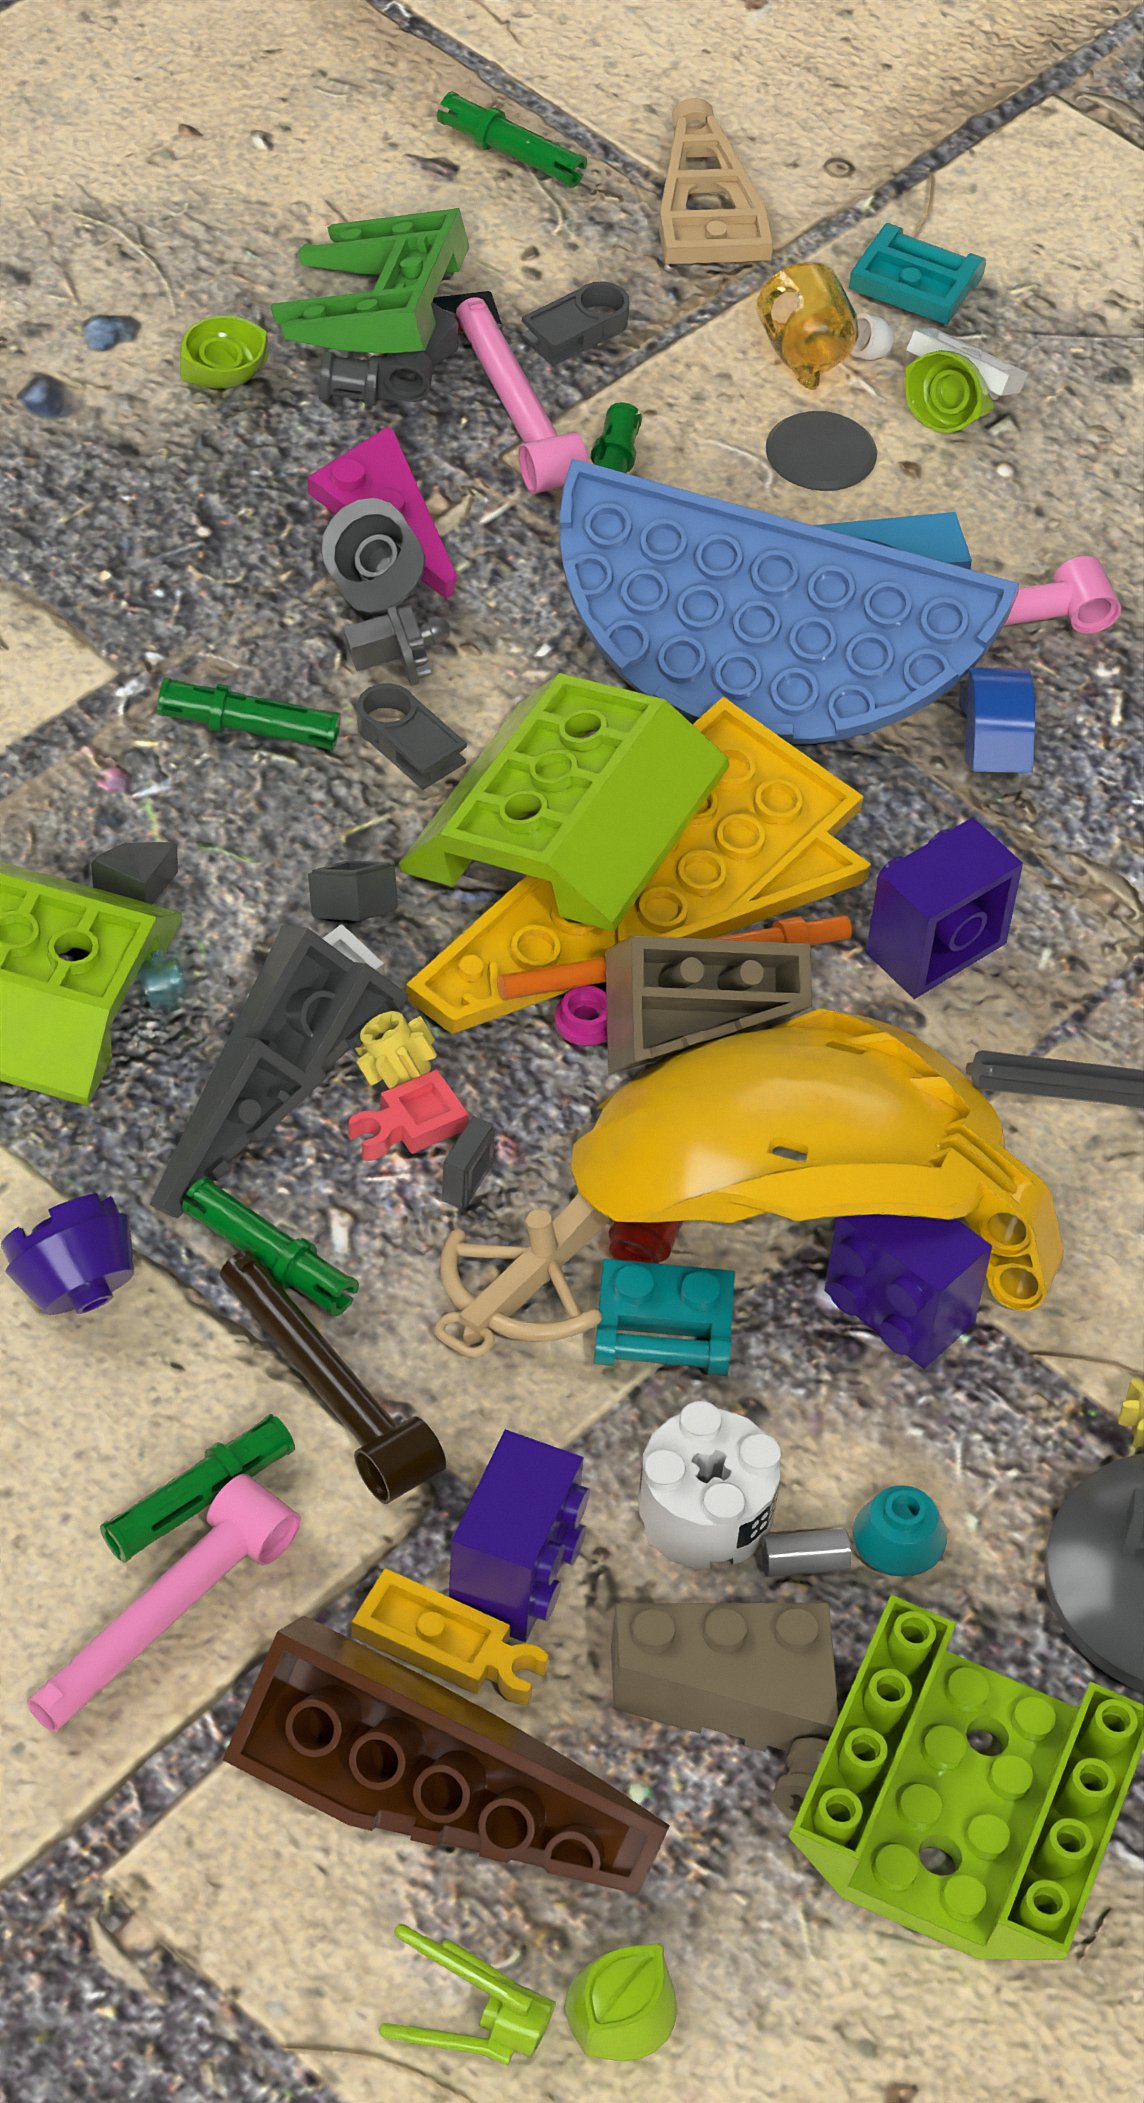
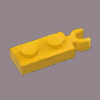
[351,1568,549,1705]

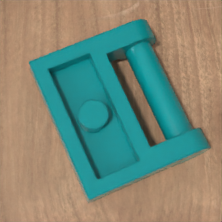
[849,223,987,325]
[594,1259,735,1376]

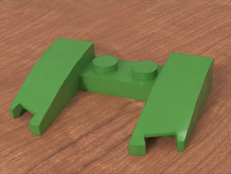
[270,208,469,353]

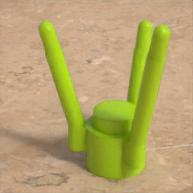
[379,1924,556,2066]

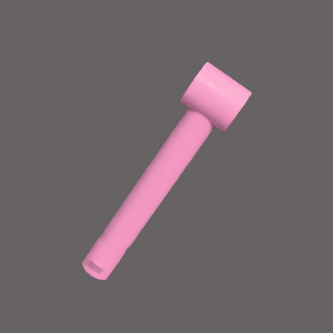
[456,298,589,494]
[1004,556,1121,634]
[27,1474,301,1732]

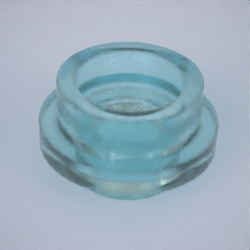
[139,949,189,1012]

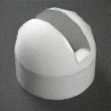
[846,313,895,360]

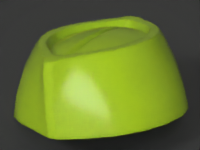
[180,315,268,389]
[904,350,994,433]
[564,1943,677,2062]

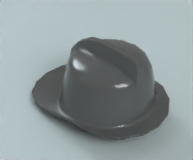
[321,498,426,614]

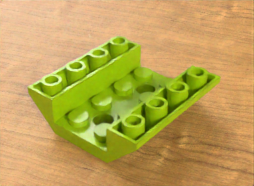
[399,673,729,932]
[0,861,182,1106]
[788,1594,1144,1960]

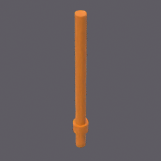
[497,915,852,1000]

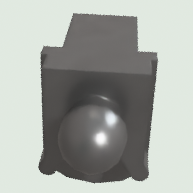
[343,603,451,686]

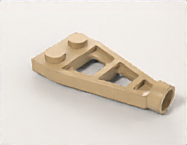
[659,98,773,264]

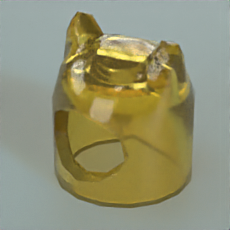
[757,262,859,390]

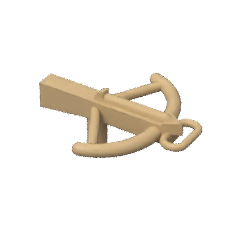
[434,1193,610,1358]

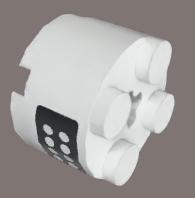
[638,1401,781,1569]

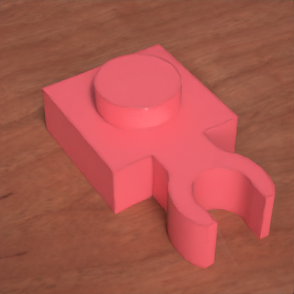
[348,1069,469,1161]

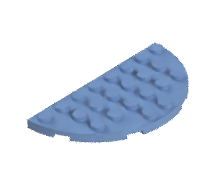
[560,459,1019,744]

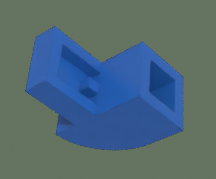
[959,668,1035,773]

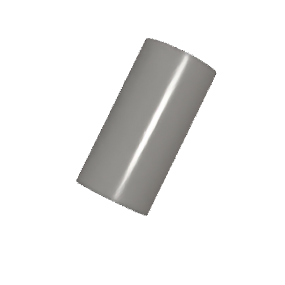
[761,1528,851,1577]

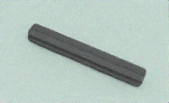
[966,1050,1144,1108]

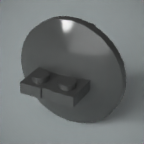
[1044,1453,1144,1693]

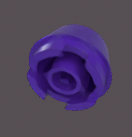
[1,1193,134,1315]

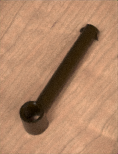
[220,1250,446,1504]

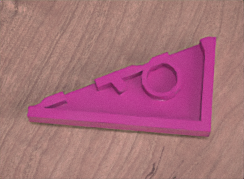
[308,426,457,599]

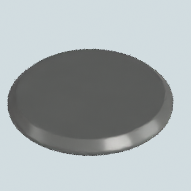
[766,411,877,491]

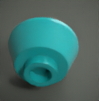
[853,1485,947,1577]

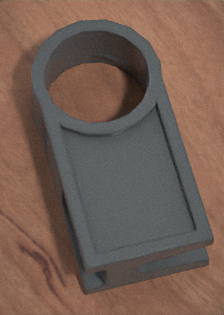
[521,281,630,367]
[357,683,467,790]

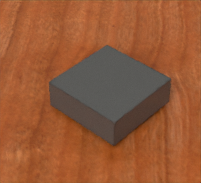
[442,1116,495,1209]

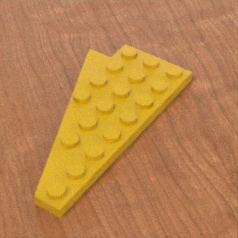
[405,697,871,1035]

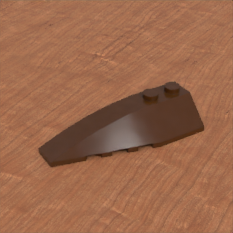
[222,1616,670,1894]

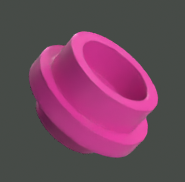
[554,986,608,1046]

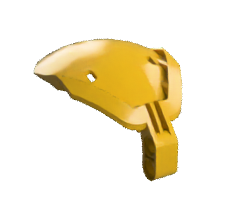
[570,1008,1064,1311]

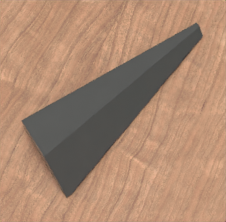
[149,925,410,1218]

